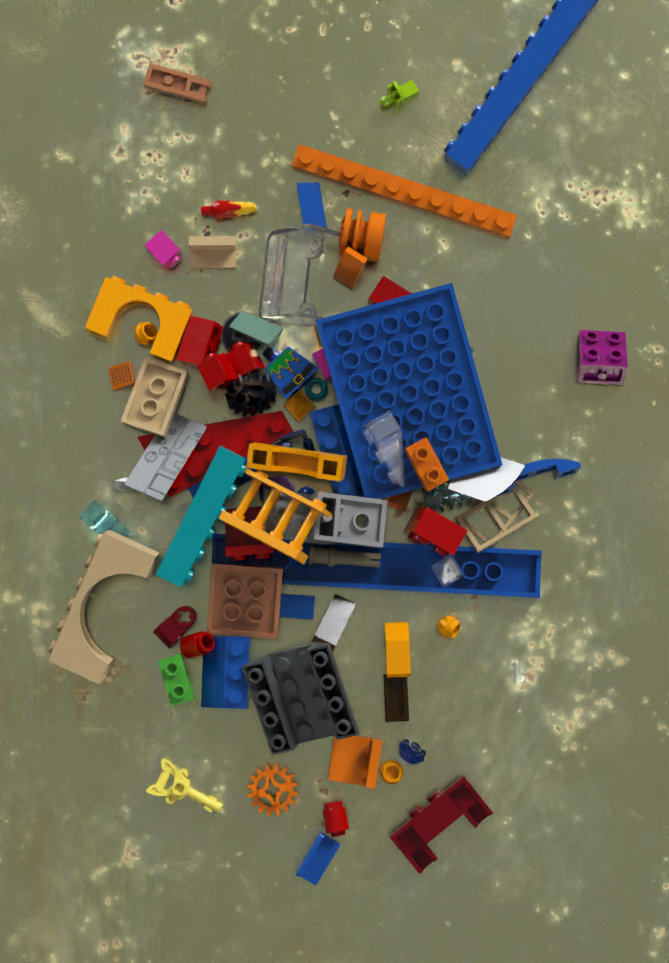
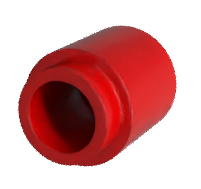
[180,631,215,659]
[322,800,350,837]

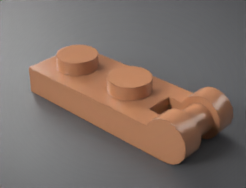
[143,63,211,104]

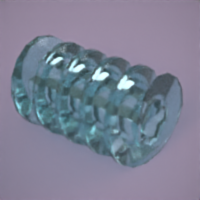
[421,480,472,512]

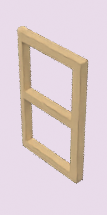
[463,480,536,548]
[455,483,538,553]

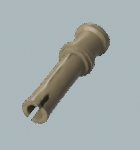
[309,544,381,568]

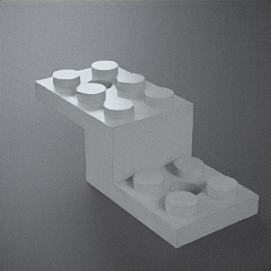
[262,489,387,548]

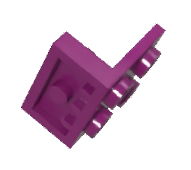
[577,330,628,385]

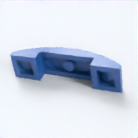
[495,459,581,497]

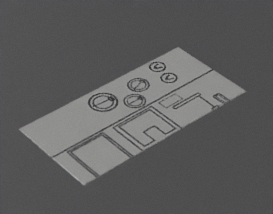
[124,413,207,501]

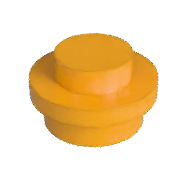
[380,760,404,784]

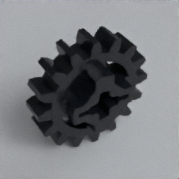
[225,371,277,417]

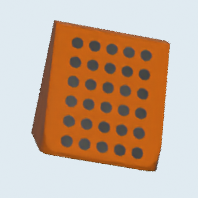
[108,361,135,391]

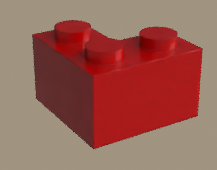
[197,341,265,391]
[403,507,468,557]

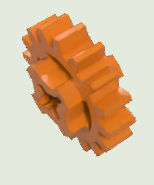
[247,764,298,816]

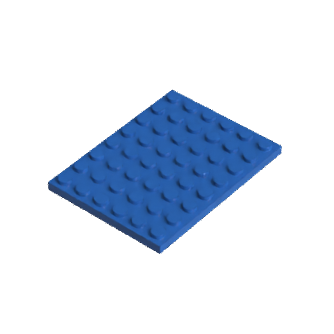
[315,283,503,499]

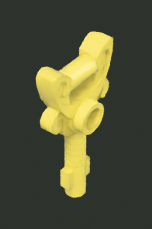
[146,758,223,813]

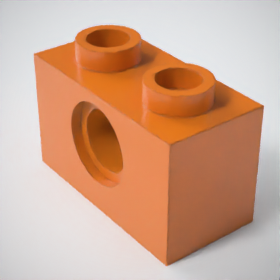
[403,438,449,491]

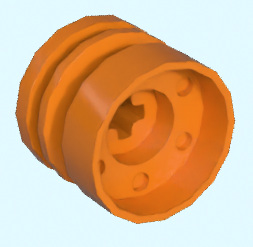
[338,208,386,262]

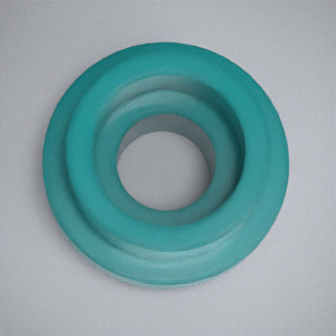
[305,378,328,401]

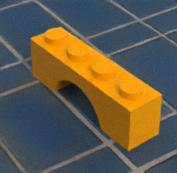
[246,442,347,481]

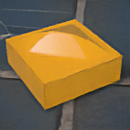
[283,390,316,423]

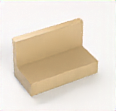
[189,236,236,269]

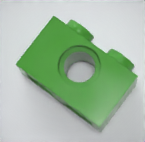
[158,654,196,706]

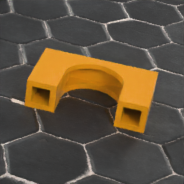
[85,276,194,365]

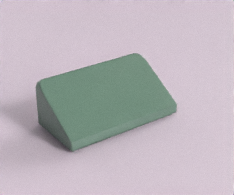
[229,310,283,349]

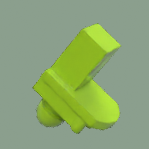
[380,79,419,109]

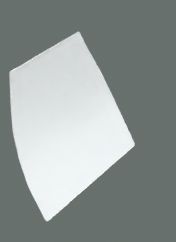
[448,457,525,501]

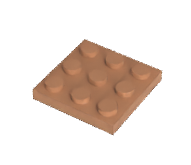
[207,562,283,639]

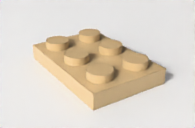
[120,357,189,438]

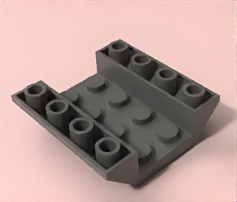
[241,642,360,755]

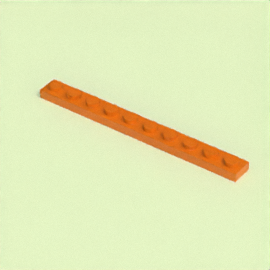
[292,144,517,238]

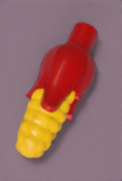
[201,200,256,219]

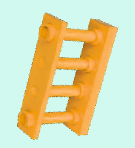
[219,468,332,565]

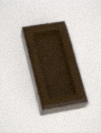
[383,674,409,722]

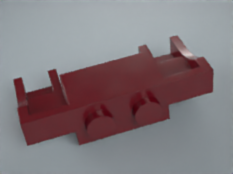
[389,776,493,874]

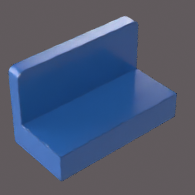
[295,831,341,886]

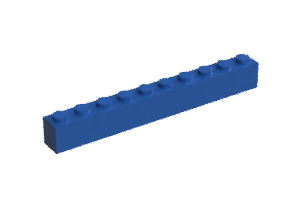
[444,0,599,176]

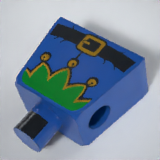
[262,346,319,402]

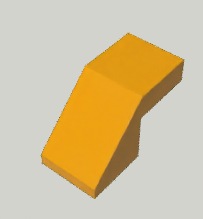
[385,622,411,678]

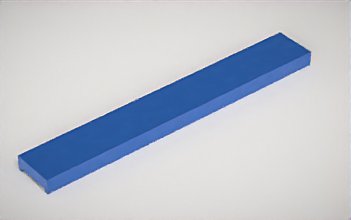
[210,533,542,598]

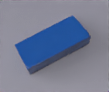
[296,182,327,231]

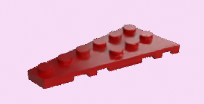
[137,411,293,498]

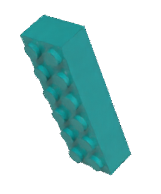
[155,446,247,587]

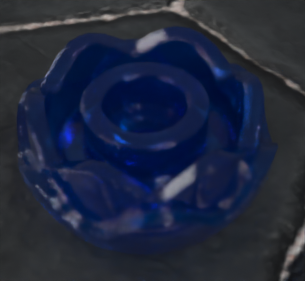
[399,738,426,765]

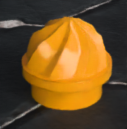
[133,322,157,345]
[437,616,461,639]

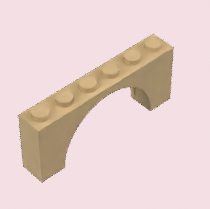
[48,529,160,685]

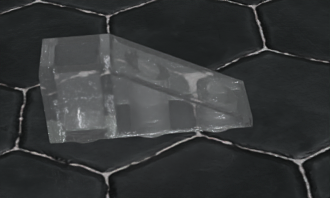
[363,410,404,487]

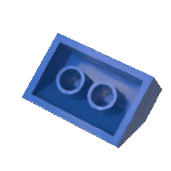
[201,636,251,709]

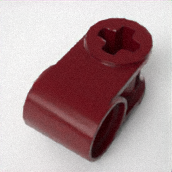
[153,606,197,649]

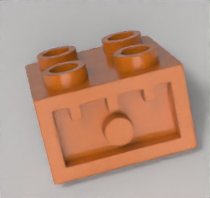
[328,735,382,789]

